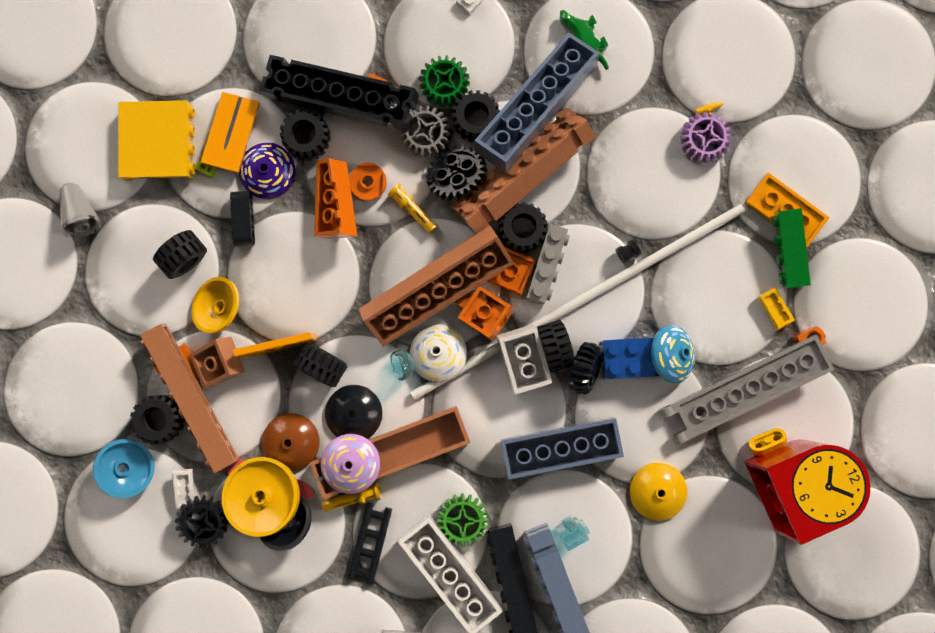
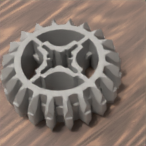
[400,106,451,158]

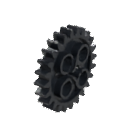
[426,145,488,202]

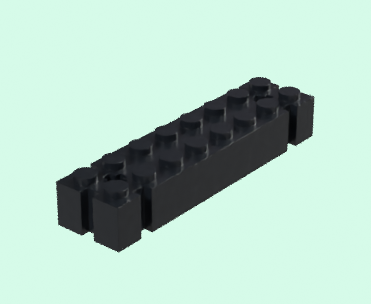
[259,55,419,132]

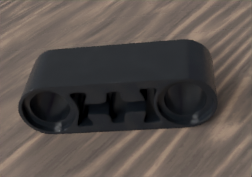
[230,191,255,247]

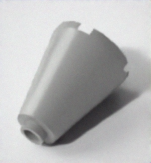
[60,183,101,238]

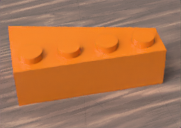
[314,158,357,239]

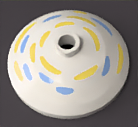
[410,325,467,382]

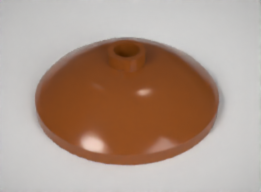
[262,413,320,471]

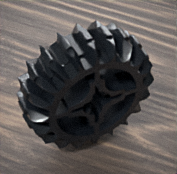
[569,342,603,395]
[175,495,229,548]

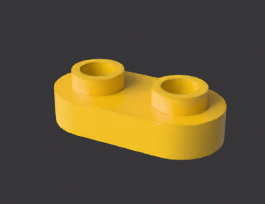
[749,428,787,456]

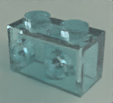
[555,516,590,551]

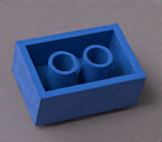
[600,338,659,379]

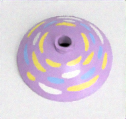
[321,434,380,494]

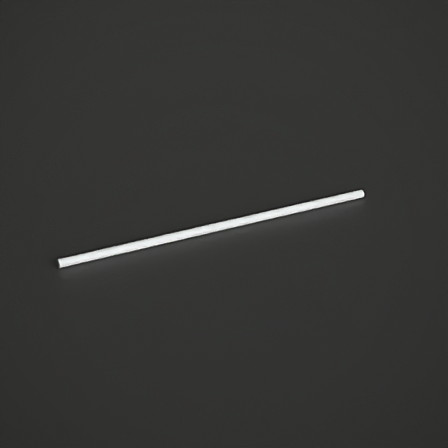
[410,204,745,400]

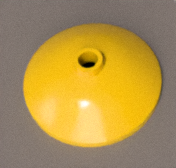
[191,277,239,334]
[629,462,688,521]

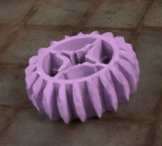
[679,112,732,164]

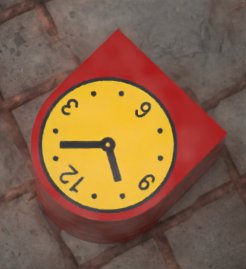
[744,439,871,545]

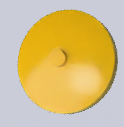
[222,457,300,537]

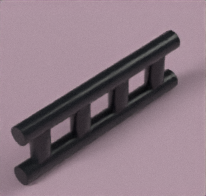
[347,502,392,585]

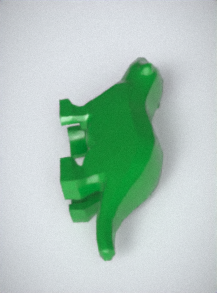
[559,10,609,70]

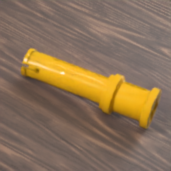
[387,183,438,234]
[321,482,381,512]

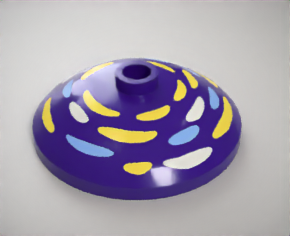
[239,143,296,199]

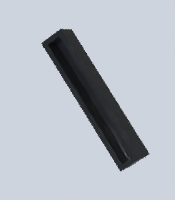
[486,523,537,633]

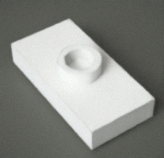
[172,469,195,510]

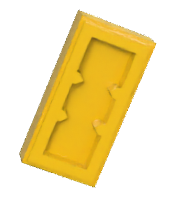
[757,287,795,330]

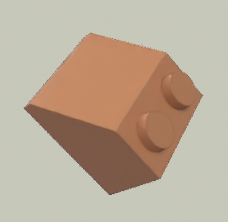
[190,337,246,389]

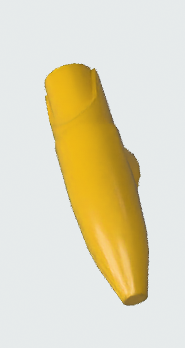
[695,102,724,116]

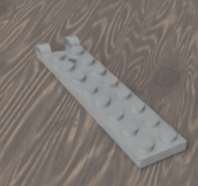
[658,335,834,445]

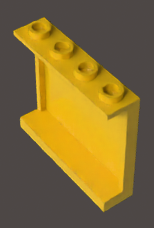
[118,100,195,181]

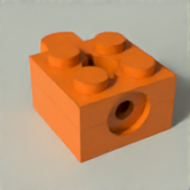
[454,286,514,342]

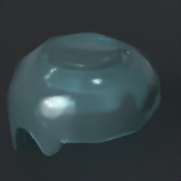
[390,349,415,381]

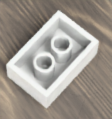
[496,324,552,395]

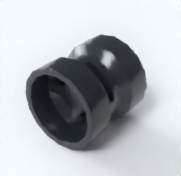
[615,239,642,265]

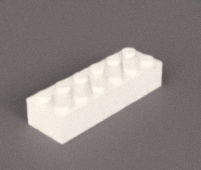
[398,514,503,633]

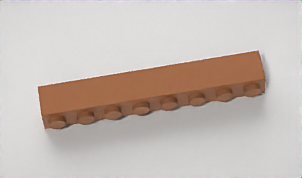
[140,323,239,473]

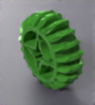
[437,493,489,547]

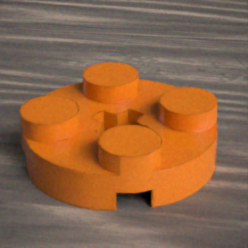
[349,162,387,201]

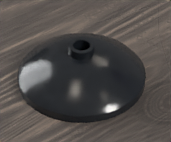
[325,385,383,439]
[260,496,312,551]

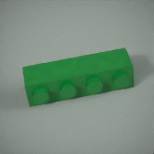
[772,208,811,288]

